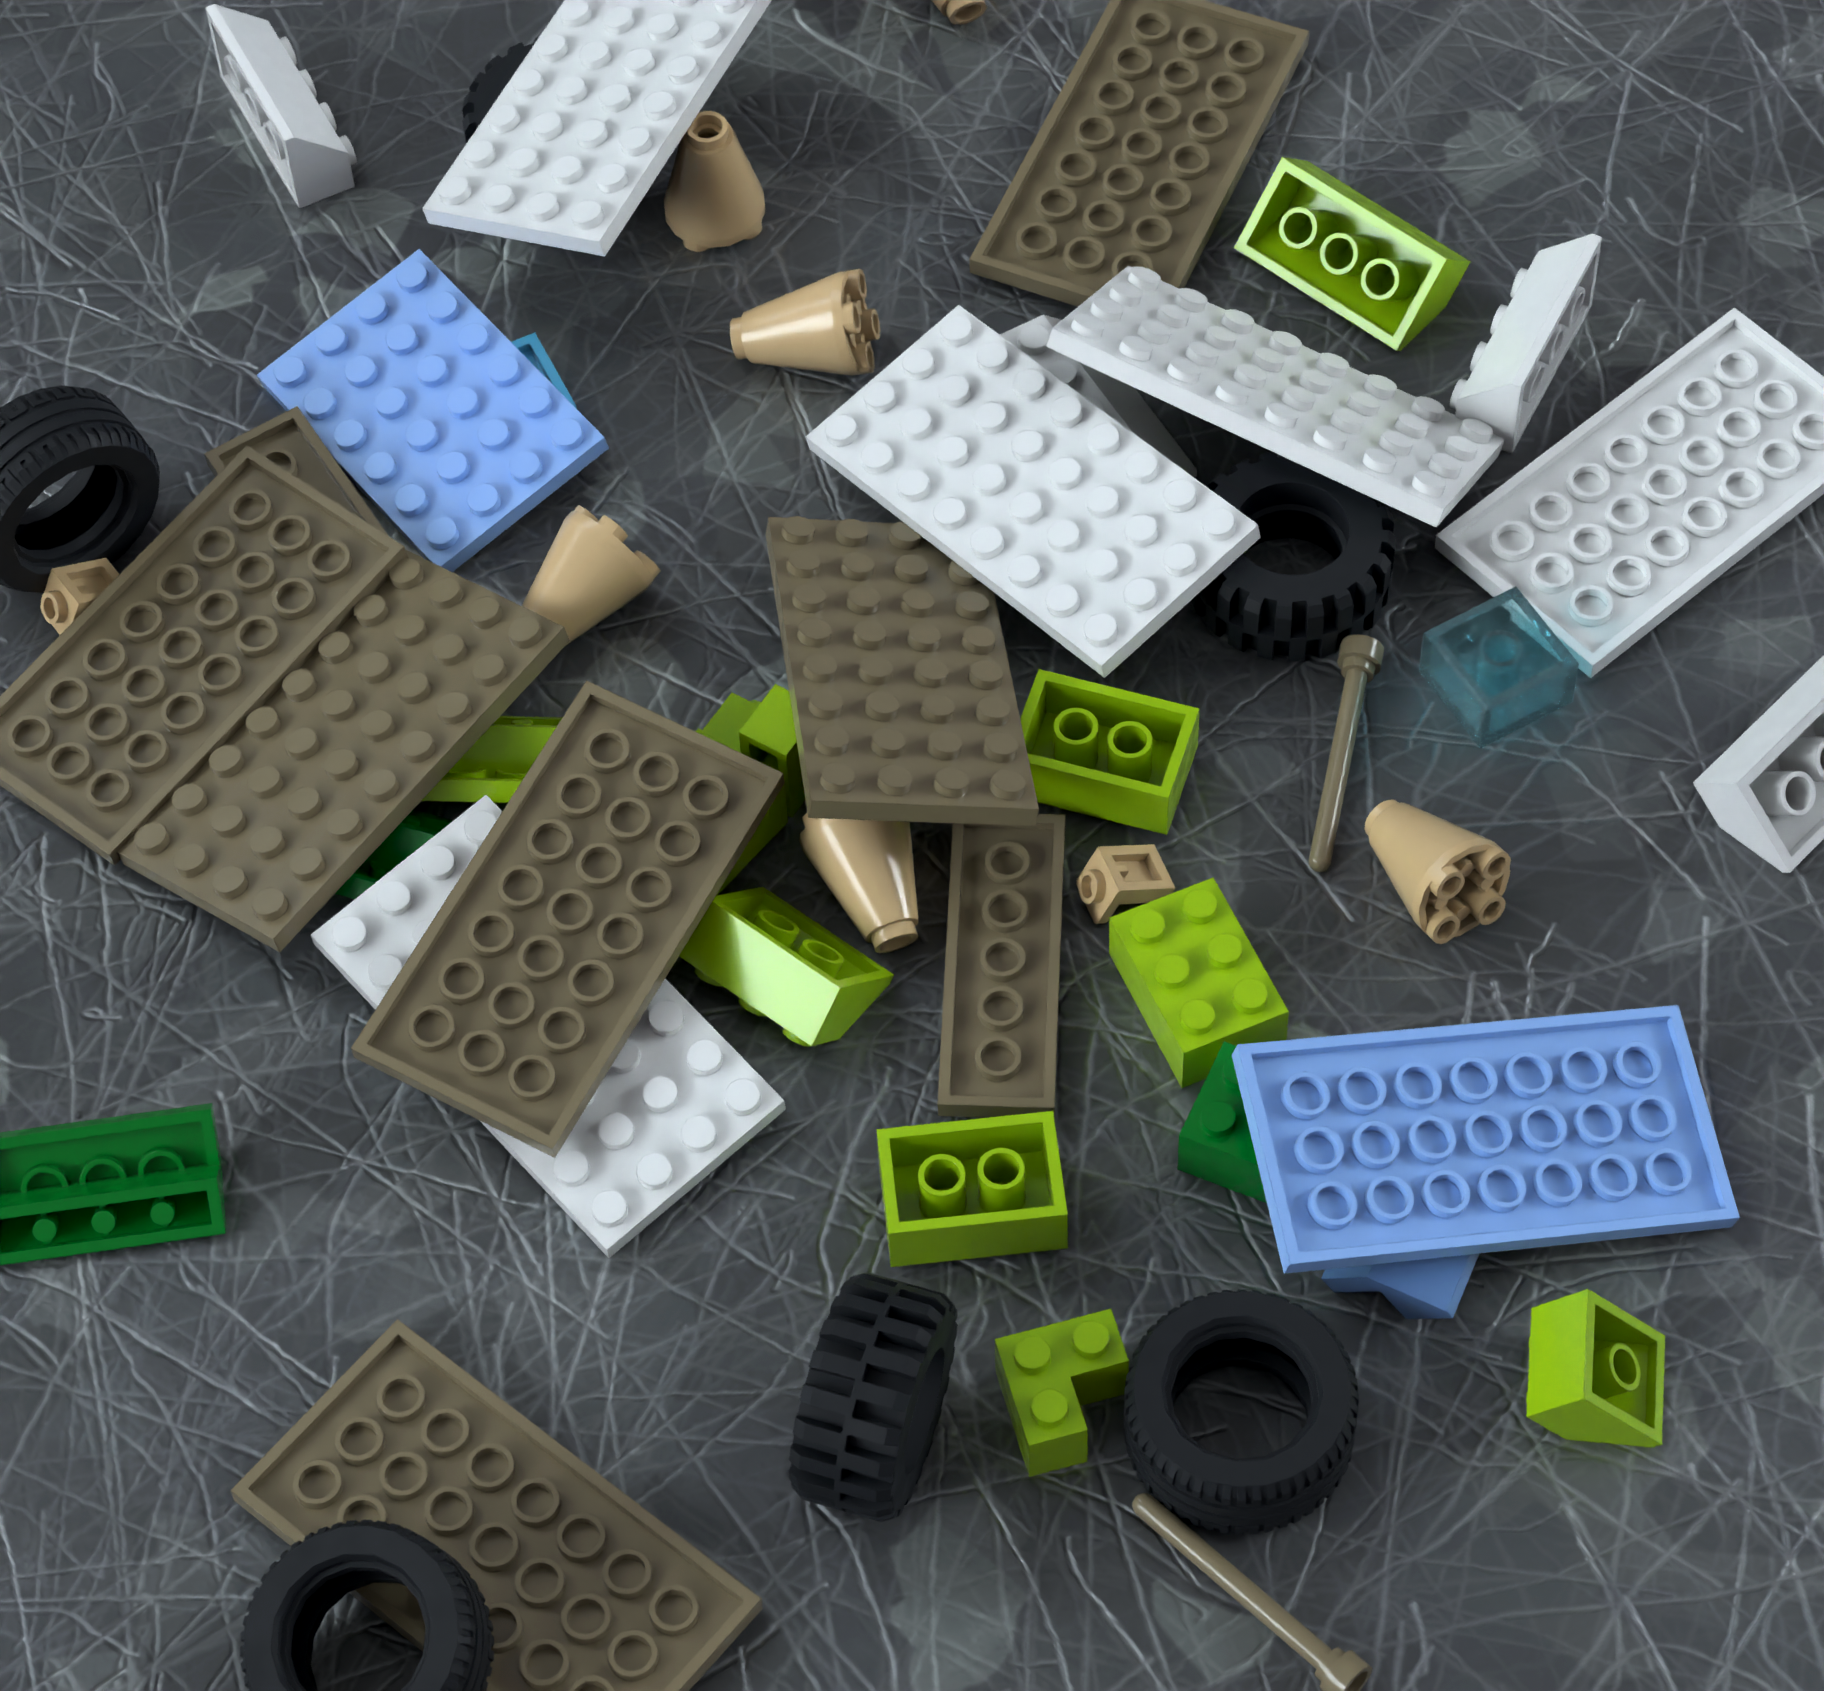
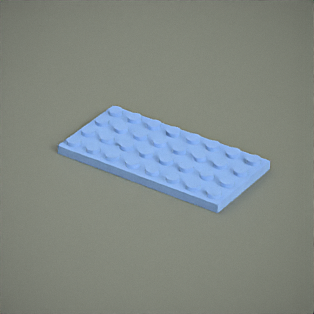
[1232,1005,1740,1274]

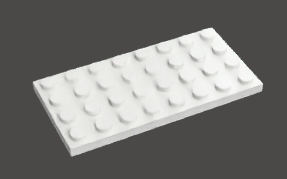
[422,0,772,256]
[1046,265,1505,528]
[806,305,1261,678]
[1435,307,1824,678]
[311,795,786,1258]

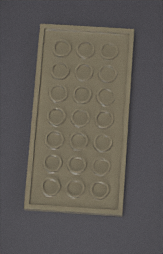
[969,0,1309,307]
[0,445,408,866]
[766,516,1039,826]
[117,550,570,952]
[351,680,785,1158]
[230,1319,763,1691]

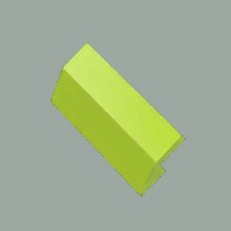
[421,716,563,803]

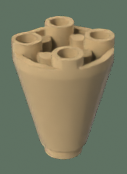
[664,111,766,252]
[730,269,880,376]
[522,505,661,646]
[1365,800,1511,944]
[799,813,919,953]

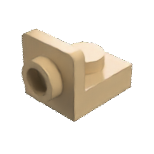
[40,558,120,635]
[1076,844,1175,924]

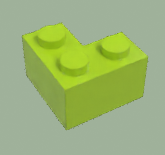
[703,684,805,818]
[995,1309,1129,1477]

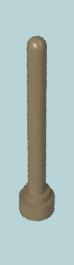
[1308,634,1384,872]
[1132,1493,1372,1691]

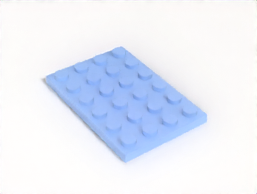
[257,249,609,572]

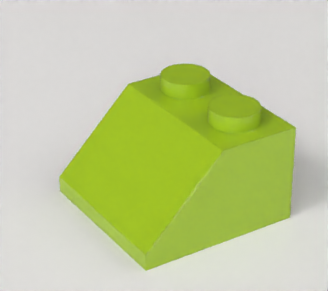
[1526,1289,1665,1448]

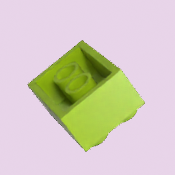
[1020,669,1200,835]
[1109,877,1289,1088]
[876,1111,1068,1267]

